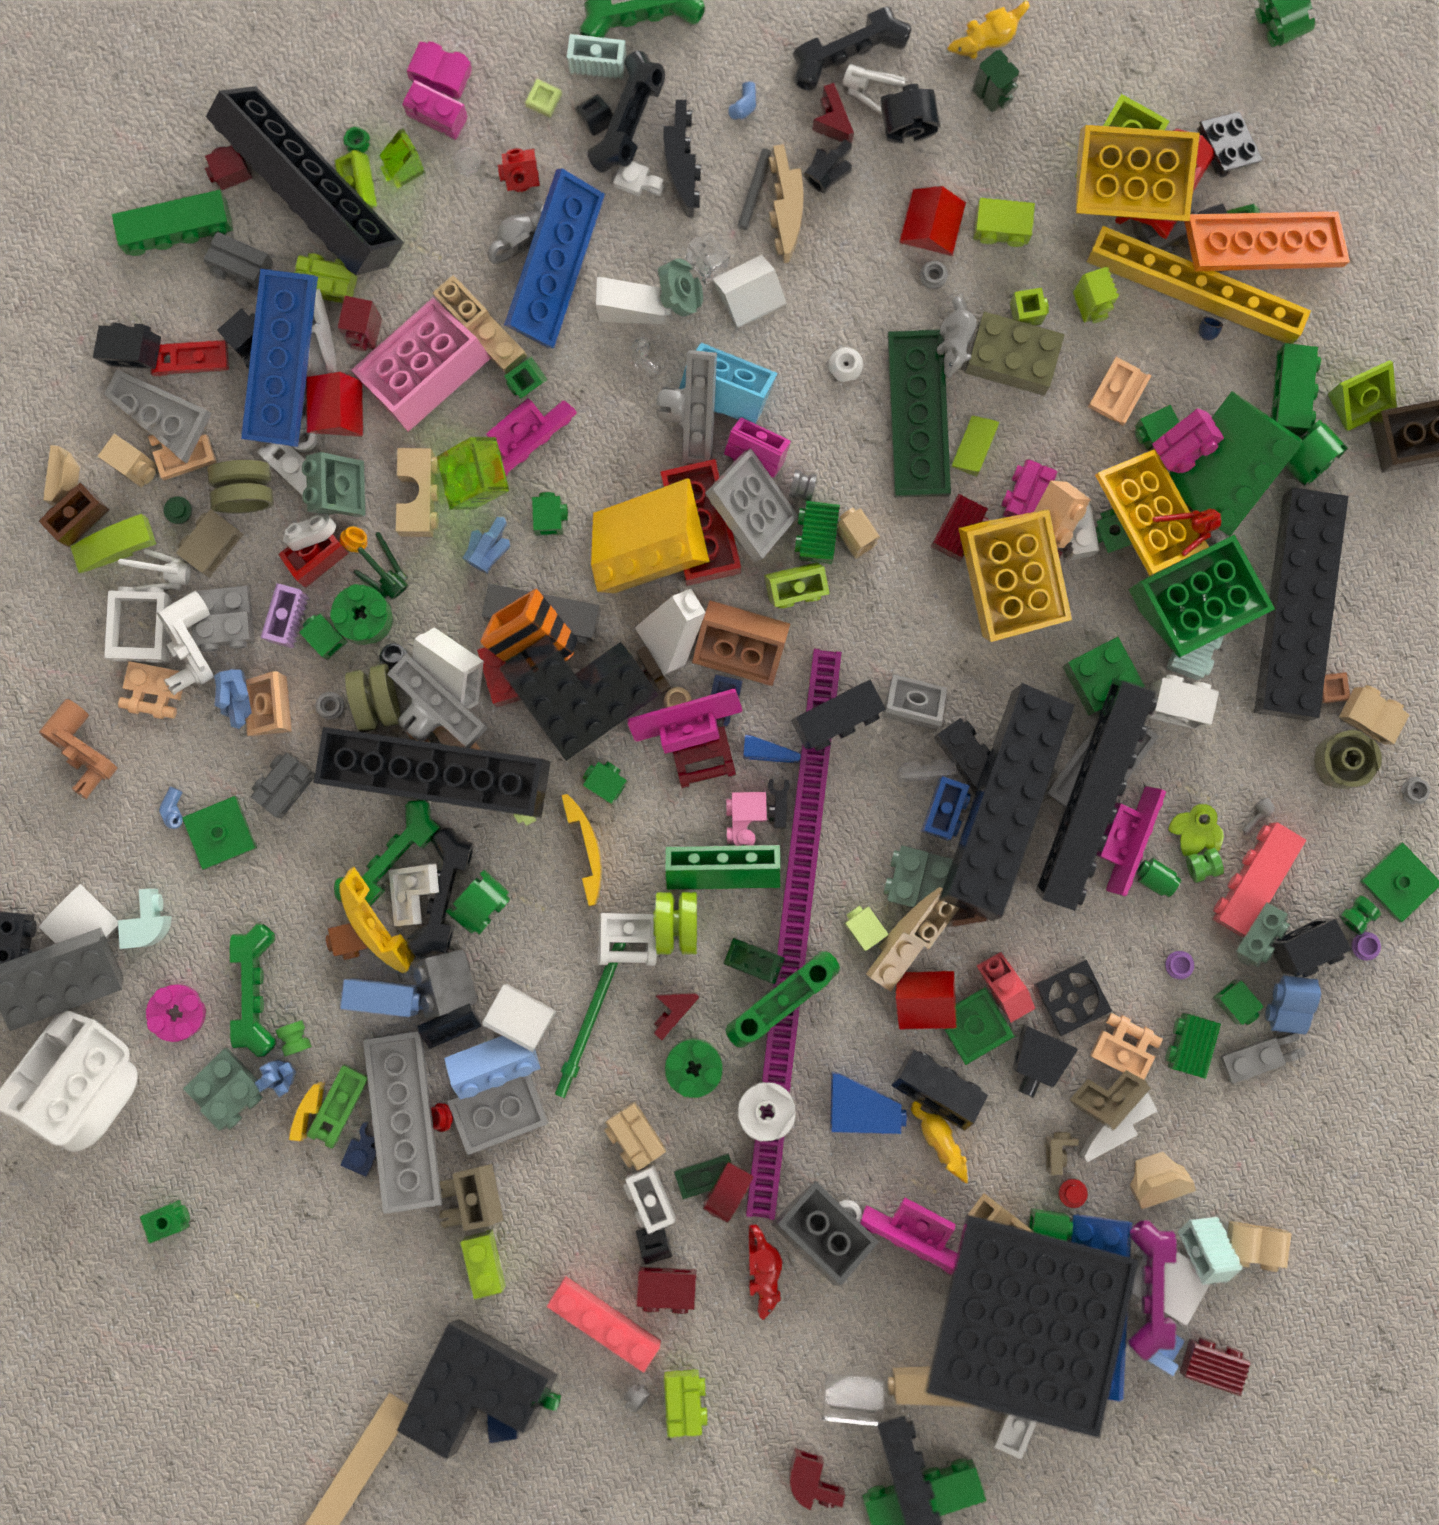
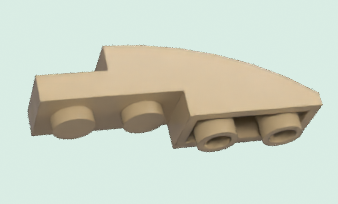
[769,144,804,263]
[433,275,527,374]
[866,887,959,992]

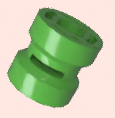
[1186,848,1224,883]
[275,1020,312,1057]

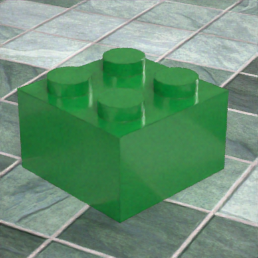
[1062,637,1145,716]

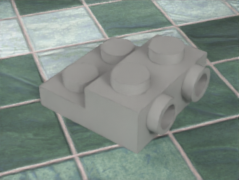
[191,585,255,652]

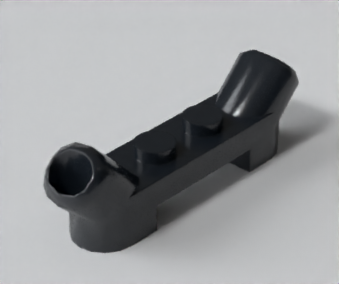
[792,6,912,91]
[587,51,665,173]
[406,827,474,958]

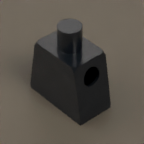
[1012,1025,1078,1098]

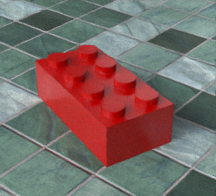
[660,459,741,586]

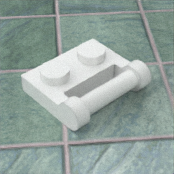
[597,913,657,966]

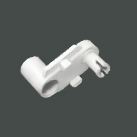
[157,591,214,695]

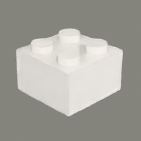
[1147,675,1219,730]

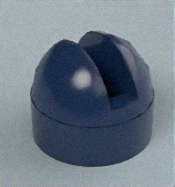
[1198,317,1223,341]

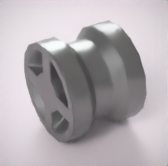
[789,470,817,501]

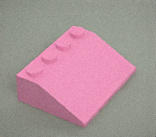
[351,298,491,432]

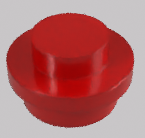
[431,1103,453,1132]
[1058,1179,1088,1208]

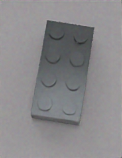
[0,927,123,1031]

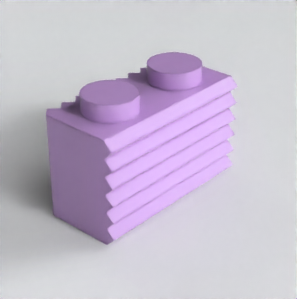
[260,583,309,649]

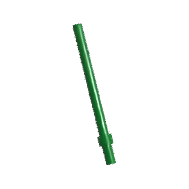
[555,943,626,1098]

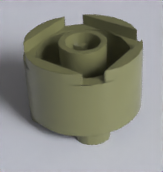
[1314,730,1382,789]

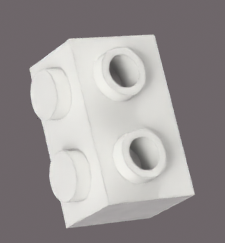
[623,1164,676,1234]

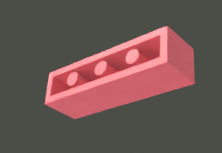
[1212,822,1306,937]
[547,1276,661,1373]

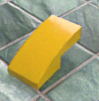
[289,1082,325,1141]

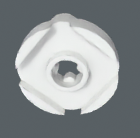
[738,1082,795,1141]

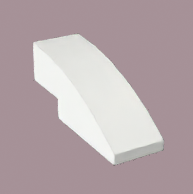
[307,289,337,377]
[1079,1092,1158,1162]

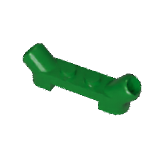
[579,0,706,38]
[334,800,441,907]
[229,923,277,1058]
[725,951,840,1048]

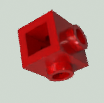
[497,148,540,192]

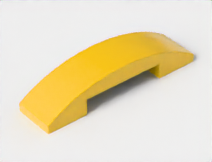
[561,794,602,906]
[340,867,415,973]

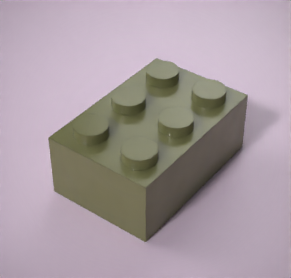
[965,311,1065,396]

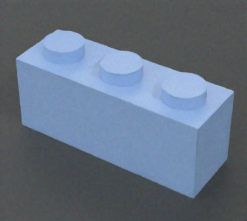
[444,1036,541,1100]

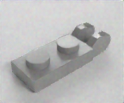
[1220,1033,1306,1084]

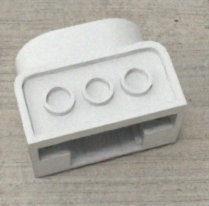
[0,1010,138,1152]

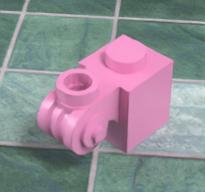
[726,792,767,846]

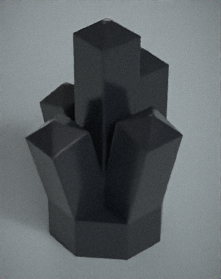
[804,139,852,194]

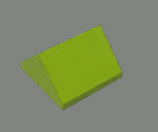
[1327,360,1397,431]

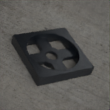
[1035,960,1112,1036]

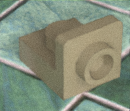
[1045,1131,1079,1175]

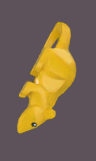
[947,0,1030,59]
[911,1101,968,1183]

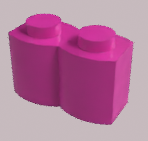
[407,41,472,100]

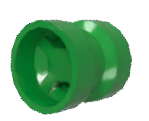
[1339,895,1381,935]

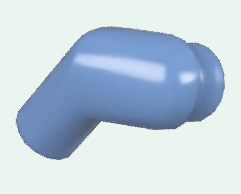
[728,82,756,120]
[159,786,183,829]

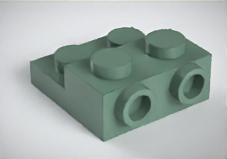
[302,452,366,517]
[883,845,953,908]
[1236,902,1290,967]
[183,1048,264,1131]

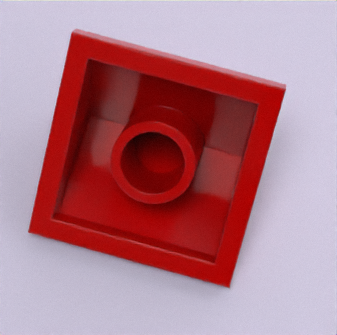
[899,186,966,256]
[306,372,363,437]
[278,534,349,588]
[896,971,957,1030]

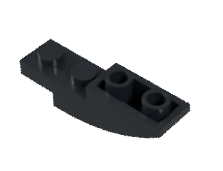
[664,99,701,218]

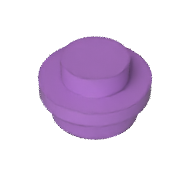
[1351,932,1381,961]
[1165,951,1194,979]

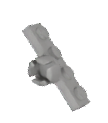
[656,350,717,464]
[387,654,488,748]

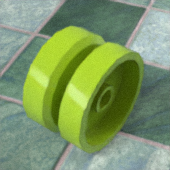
[653,892,697,955]

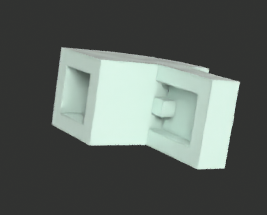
[118,889,172,949]

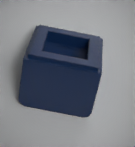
[487,1414,520,1443]

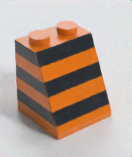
[480,588,578,670]

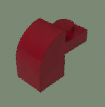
[702,1162,754,1223]
[789,1448,846,1510]

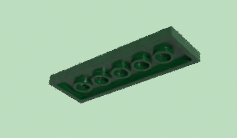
[887,329,951,498]

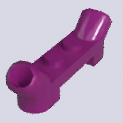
[1128,1220,1177,1360]

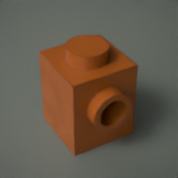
[326,923,369,960]

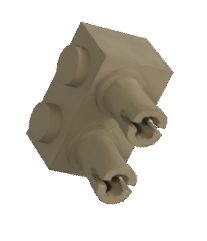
[439,1164,504,1231]

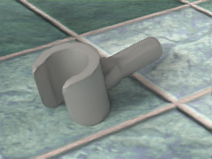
[1243,798,1275,834]

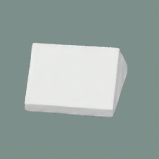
[713,255,786,328]
[482,984,557,1052]

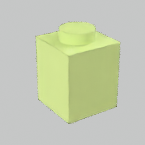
[844,905,889,951]

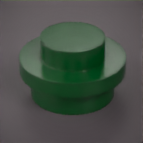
[163,496,192,524]

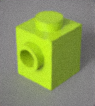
[1010,287,1049,326]

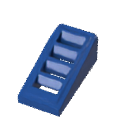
[743,734,801,763]

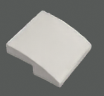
[39,884,118,944]

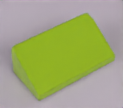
[334,150,377,208]
[951,415,1000,477]

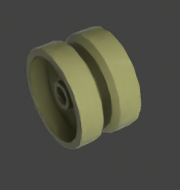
[207,460,274,514]
[345,663,401,733]

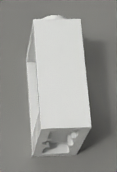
[104,586,173,663]

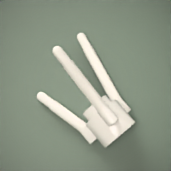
[843,64,906,115]
[118,549,191,592]

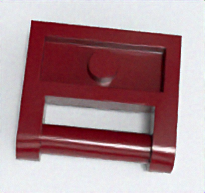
[673,726,736,789]

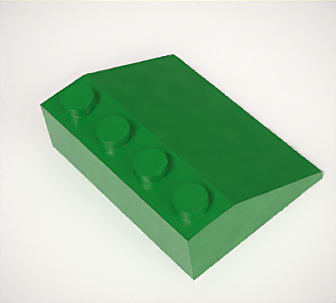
[1169,391,1302,537]
[1128,534,1275,658]

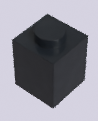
[217,308,255,358]

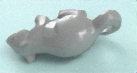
[487,202,544,264]
[937,296,977,378]

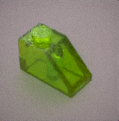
[379,128,426,189]

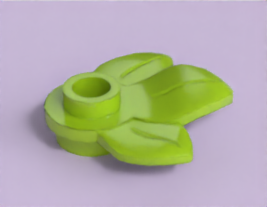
[1168,804,1224,857]

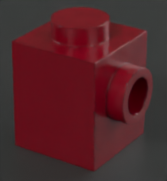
[205,145,252,191]

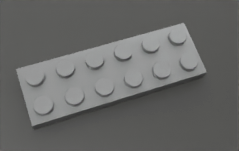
[363,1032,443,1214]

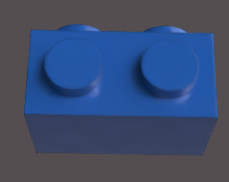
[921,776,971,841]

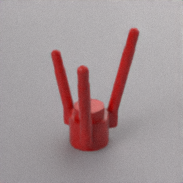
[1152,509,1221,556]

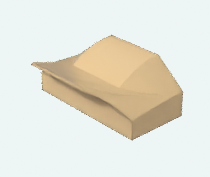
[43,445,80,506]
[1130,1152,1196,1210]

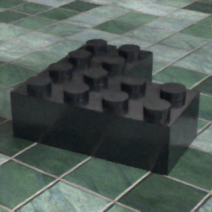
[499,635,659,761]
[397,1319,558,1459]

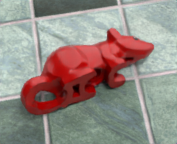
[748,1224,783,1320]

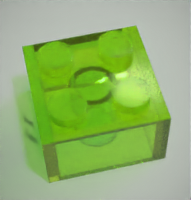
[436,437,509,510]

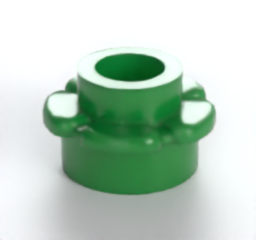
[343,127,370,153]

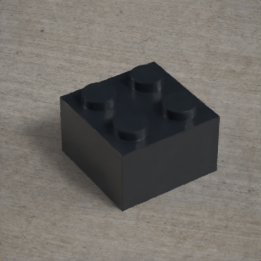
[1271,918,1352,978]

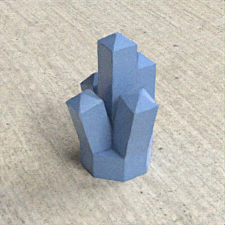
[463,517,510,574]
[214,669,251,729]
[255,1060,296,1097]

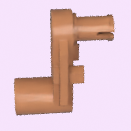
[39,699,118,800]

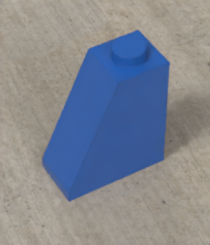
[830,1072,907,1134]

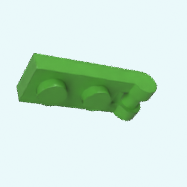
[307,1064,368,1149]

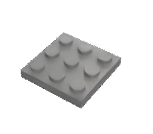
[705,448,798,563]

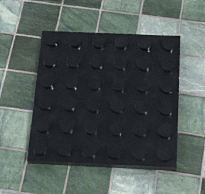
[925,1214,1139,1438]

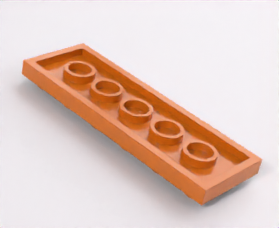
[1184,211,1350,271]

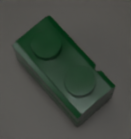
[972,49,1020,112]

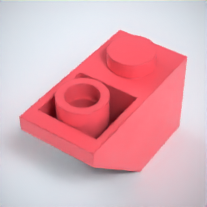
[977,952,1035,1022]

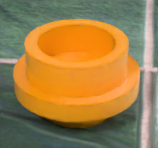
[339,526,367,553]

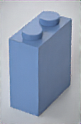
[340,978,423,1017]

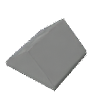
[882,674,947,730]

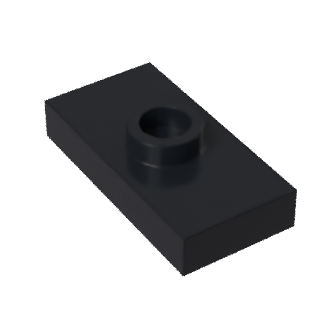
[417,1003,482,1049]

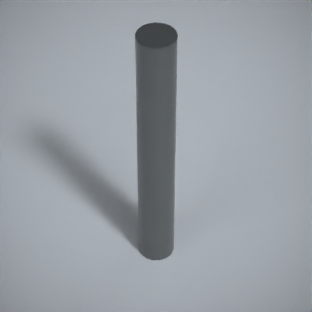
[737,148,772,230]

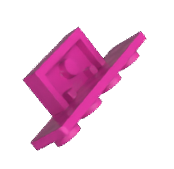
[481,398,577,485]
[627,689,743,754]
[1096,786,1166,896]
[860,1197,957,1275]

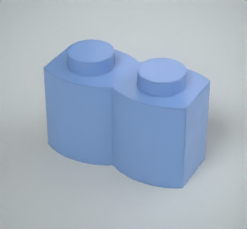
[1265,975,1321,1035]

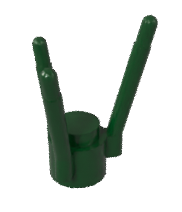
[353,532,409,600]

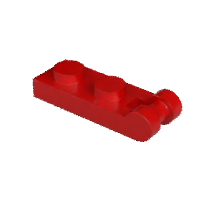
[151,340,229,377]

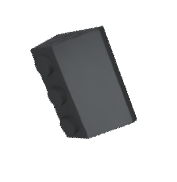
[771,1181,879,1286]

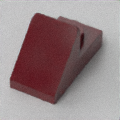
[812,82,854,144]
[654,992,700,1040]

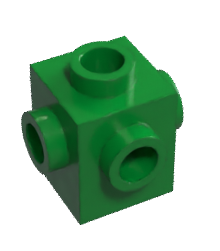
[1095,508,1132,553]

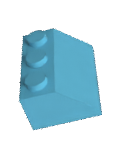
[679,343,778,424]

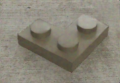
[1070,1070,1151,1131]

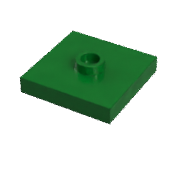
[182,796,257,870]
[1360,842,1439,922]
[944,987,1015,1065]

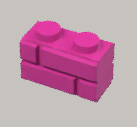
[402,80,468,140]
[1152,408,1224,473]
[724,417,791,478]
[1001,459,1058,517]

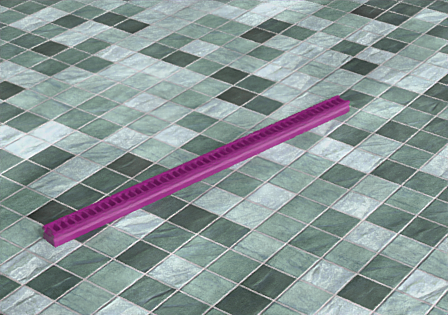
[746,648,842,1220]

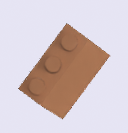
[692,600,790,686]

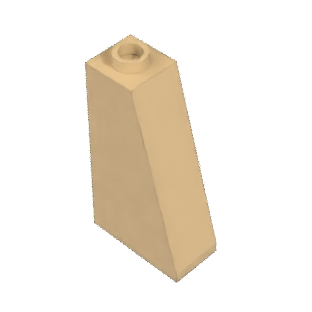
[888,1366,977,1407]

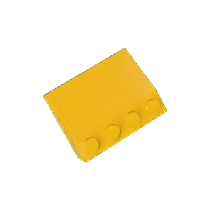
[1075,125,1200,222]
[1095,449,1209,576]
[591,479,709,593]
[959,509,1072,642]

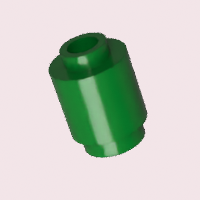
[1136,858,1181,898]

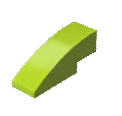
[70,514,156,574]

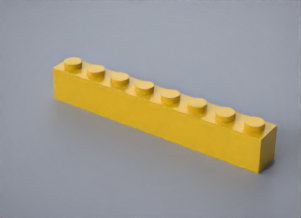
[1086,226,1311,344]

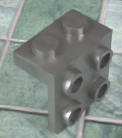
[411,950,477,1018]

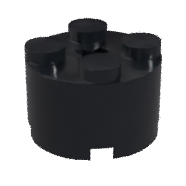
[880,84,940,144]

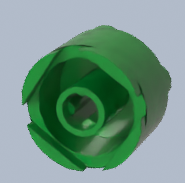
[1255,0,1315,48]
[1285,420,1348,487]
[330,584,393,645]
[446,869,510,935]
[665,1038,723,1098]

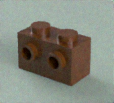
[39,483,110,548]

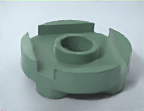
[658,258,703,316]

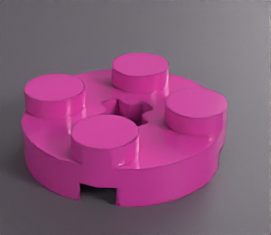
[146,984,206,1042]

